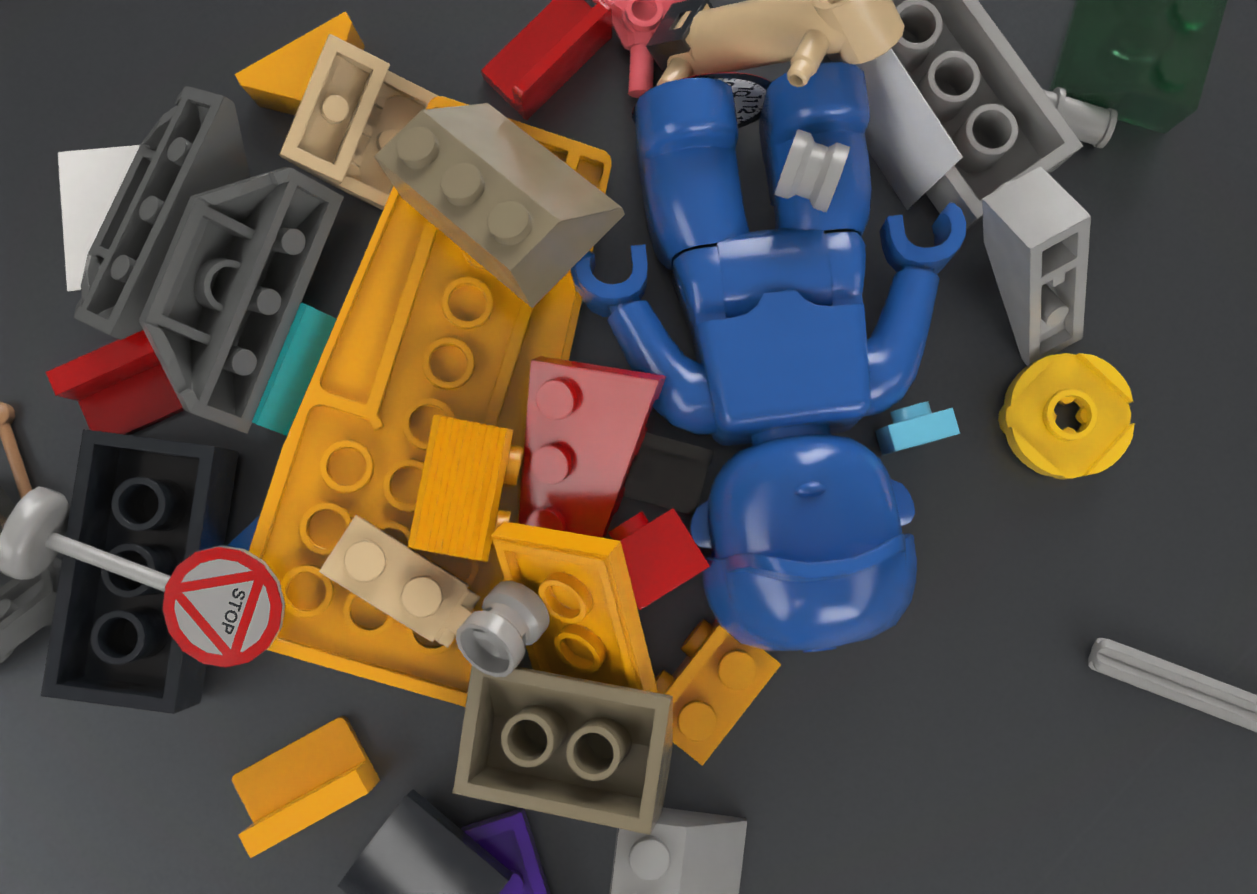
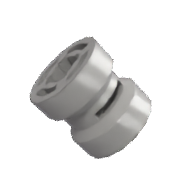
[456,581,550,677]

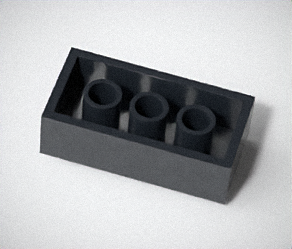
[41,429,239,714]

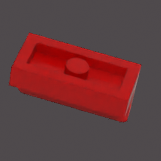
[481,0,612,121]
[45,330,184,435]

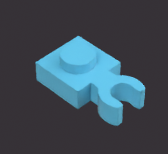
[875,401,960,455]

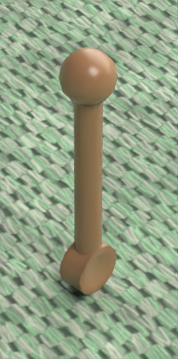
[0,402,32,499]

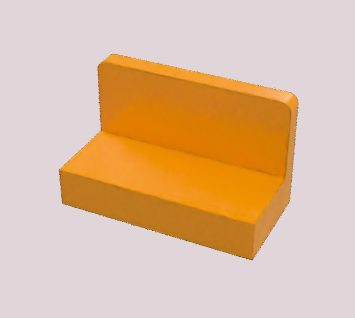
[232,716,381,858]

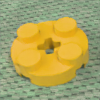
[998,353,1135,480]

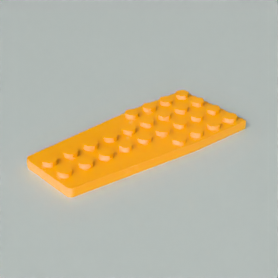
[249,96,612,707]

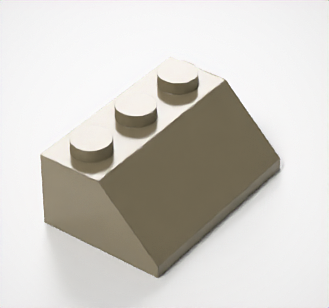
[374,103,625,308]
[453,665,673,835]

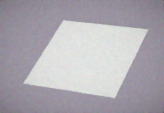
[853,49,963,210]
[58,145,140,291]

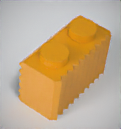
[407,414,523,562]

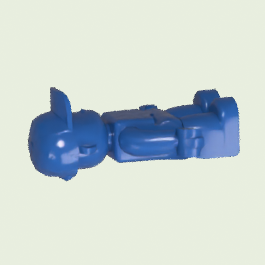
[571,62,966,653]

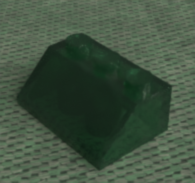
[1050,0,1228,134]

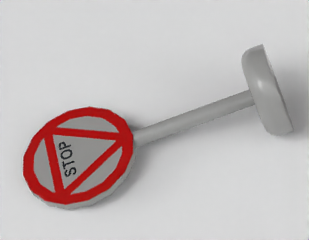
[0,486,285,668]

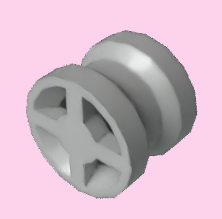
[774,129,850,213]

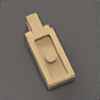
[319,515,480,648]

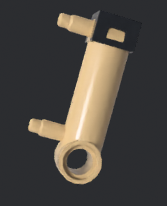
[646,0,905,87]

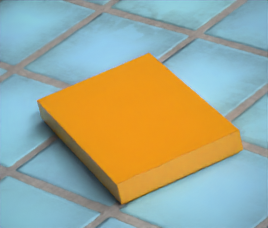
[491,521,658,693]

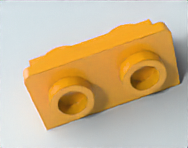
[655,619,781,766]

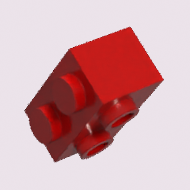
[608,508,710,610]

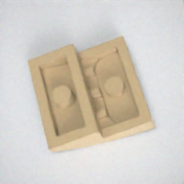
[279,34,438,210]

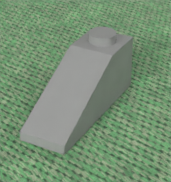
[982,166,1091,366]

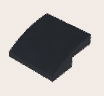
[338,789,513,894]

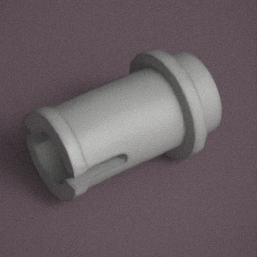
[1043,87,1118,148]

